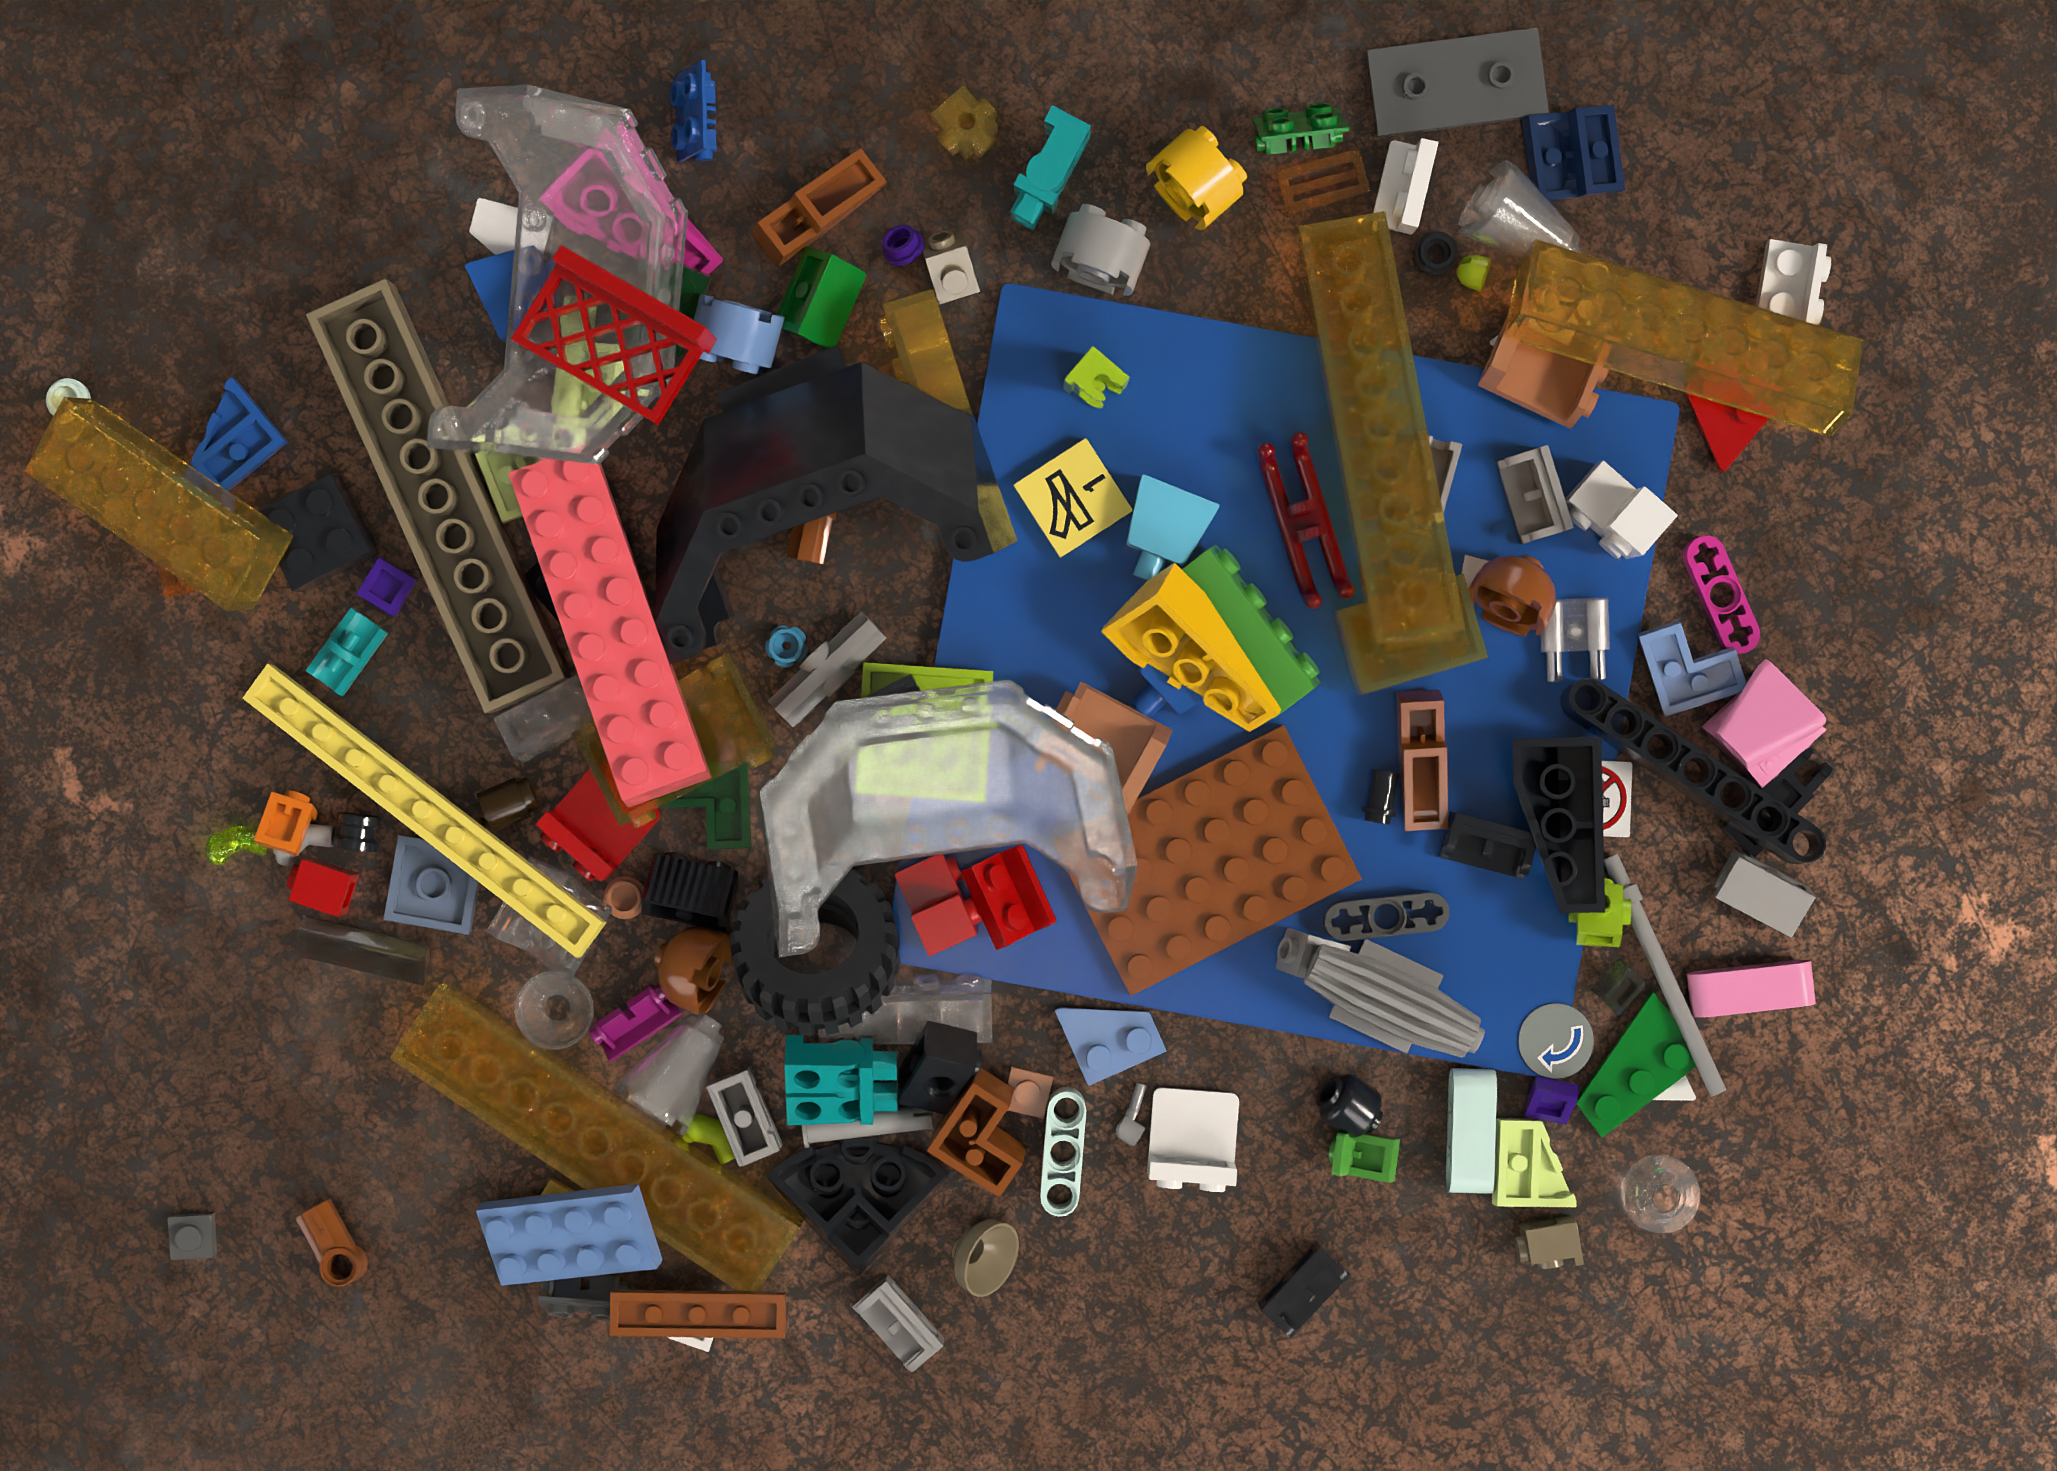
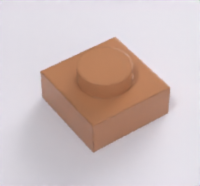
[1007,1065,1053,1119]

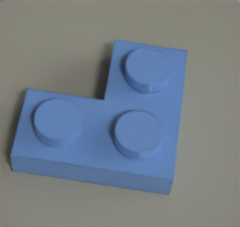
[1637,620,1746,717]

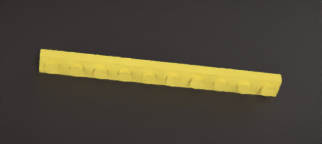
[243,664,607,958]

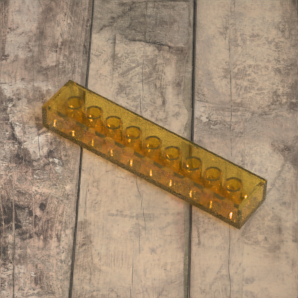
[1298,211,1465,656]
[390,982,804,1291]

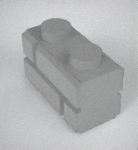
[706,1065,783,1167]

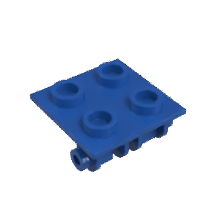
[670,60,717,163]

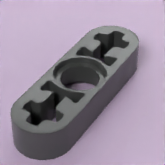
[1323,891,1450,941]

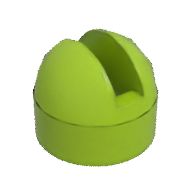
[1456,255,1491,292]

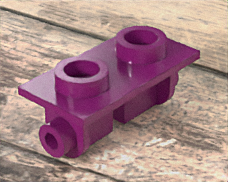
[589,984,682,1063]

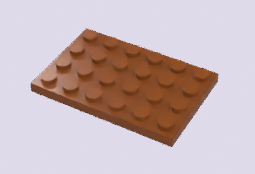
[1052,725,1362,996]

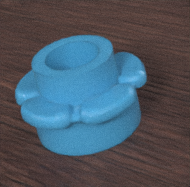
[765,625,808,667]

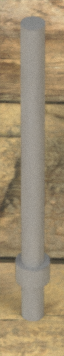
[1604,853,1726,1097]

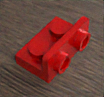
[960,844,1056,950]

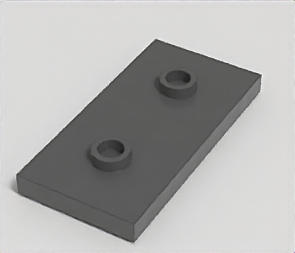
[1366,28,1549,138]

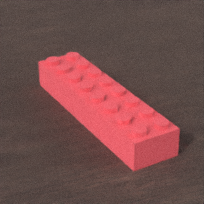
[508,443,712,807]

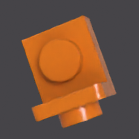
[254,790,318,856]

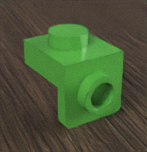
[1329,1132,1400,1183]

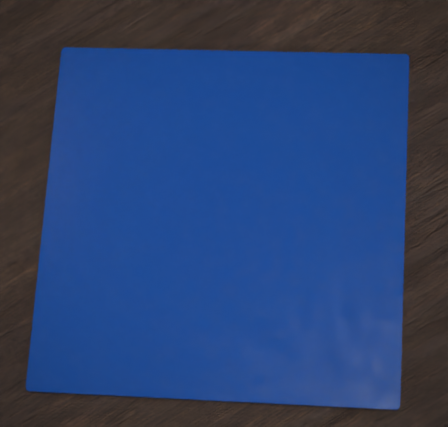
[891,283,1679,1079]

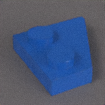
[190,377,288,497]

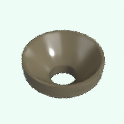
[952,1219,1019,1297]

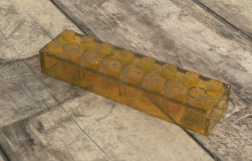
[1504,239,1864,437]

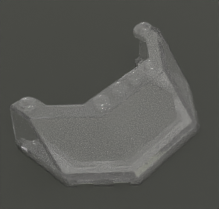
[427,85,688,465]
[760,680,1138,957]

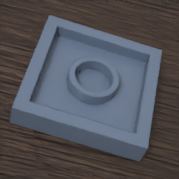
[383,834,480,935]

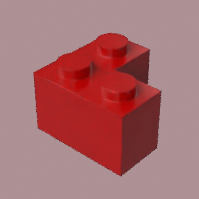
[894,850,982,956]

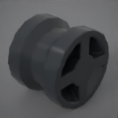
[333,812,381,852]

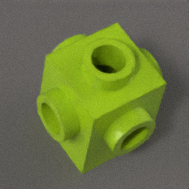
[1568,878,1631,947]

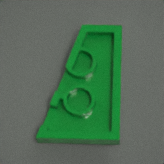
[1576,990,1697,1138]

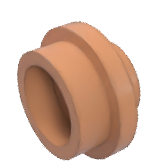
[604,876,645,919]

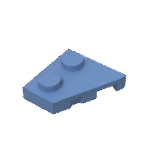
[1055,1006,1167,1086]

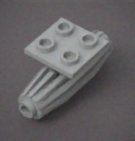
[1303,939,1485,1058]

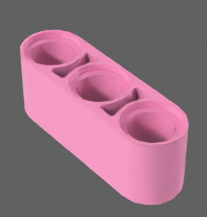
[1687,960,1816,1017]

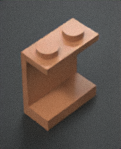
[1478,297,1613,429]
[1035,681,1173,816]

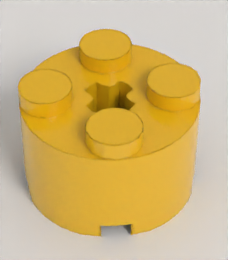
[1146,126,1247,230]

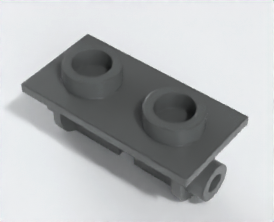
[538,1275,629,1321]

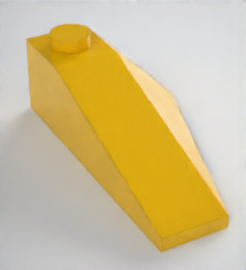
[1101,563,1281,732]

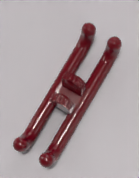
[1257,432,1355,609]

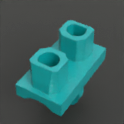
[306,608,388,696]

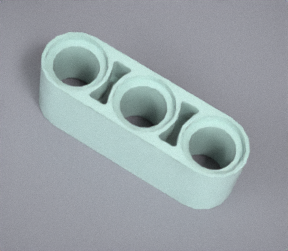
[1446,1068,1497,1194]
[1040,1086,1086,1217]

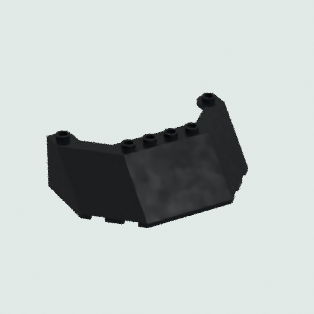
[655,361,1018,665]

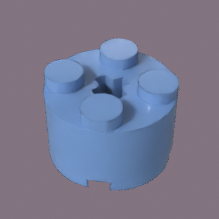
[694,294,785,374]

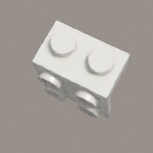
[1147,1087,1239,1192]

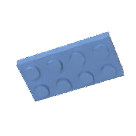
[476,1184,663,1286]

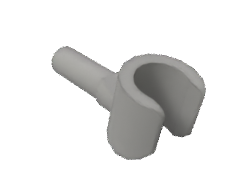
[1116,1083,1147,1146]

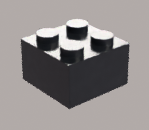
[253,474,380,592]

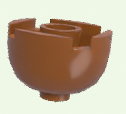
[1465,555,1556,637]
[655,926,733,1015]

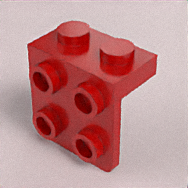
[535,762,661,882]

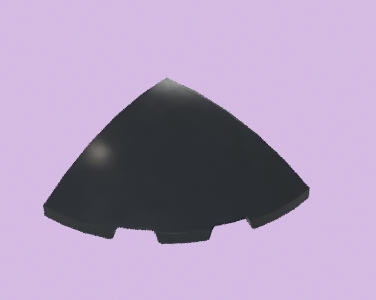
[766,1137,949,1276]

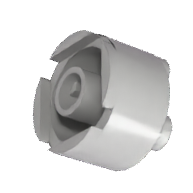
[1051,204,1150,296]

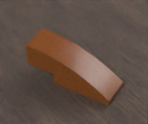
[751,148,887,268]
[1396,689,1448,831]

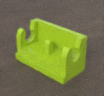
[1063,346,1130,408]

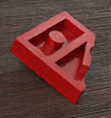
[1681,353,1778,473]

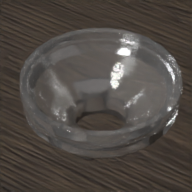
[515,971,594,1049]
[1621,1154,1701,1234]

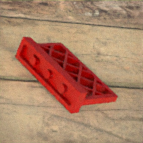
[511,245,717,425]

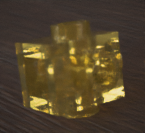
[931,85,999,160]

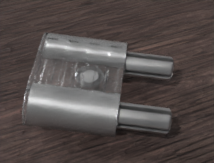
[1540,598,1610,682]

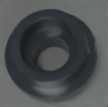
[1414,231,1458,275]

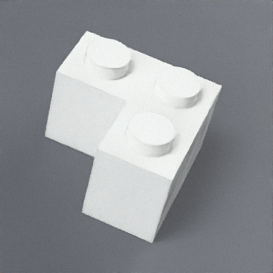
[1565,460,1678,559]

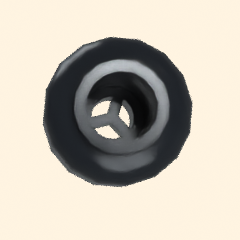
[1317,1074,1383,1138]

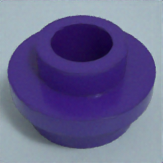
[882,225,925,266]

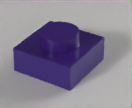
[357,557,419,617]
[1524,1076,1578,1125]

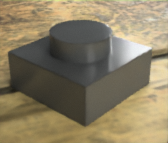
[168,1212,217,1260]

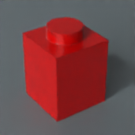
[287,857,360,917]

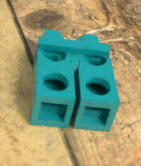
[1010,105,1091,231]
[785,1035,897,1125]

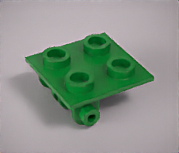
[1252,103,1349,155]

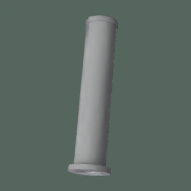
[802,1106,933,1148]

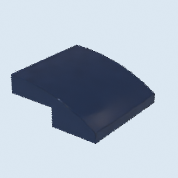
[1521,105,1625,204]

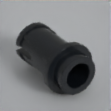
[1362,769,1399,825]

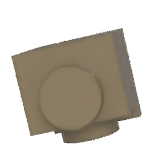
[1515,1215,1584,1269]

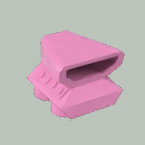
[1702,659,1826,788]

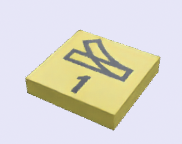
[1013,438,1133,558]

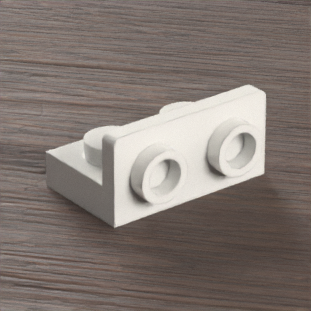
[1371,138,1438,235]
[1752,239,1831,335]

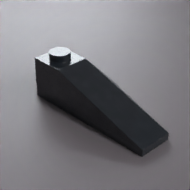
[1512,737,1605,913]

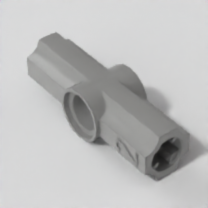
[768,611,887,727]

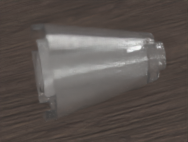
[1458,160,1582,271]
[612,1013,724,1137]

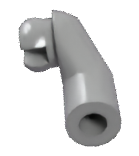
[273,824,336,866]

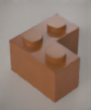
[927,1067,1027,1198]

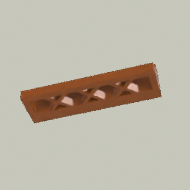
[609,1289,789,1339]

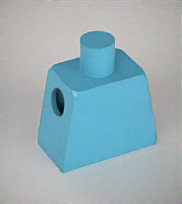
[1126,474,1220,581]

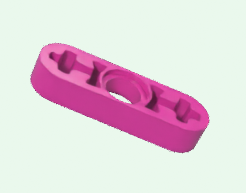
[1683,536,1760,654]

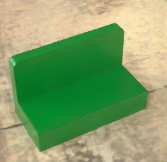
[776,246,866,349]

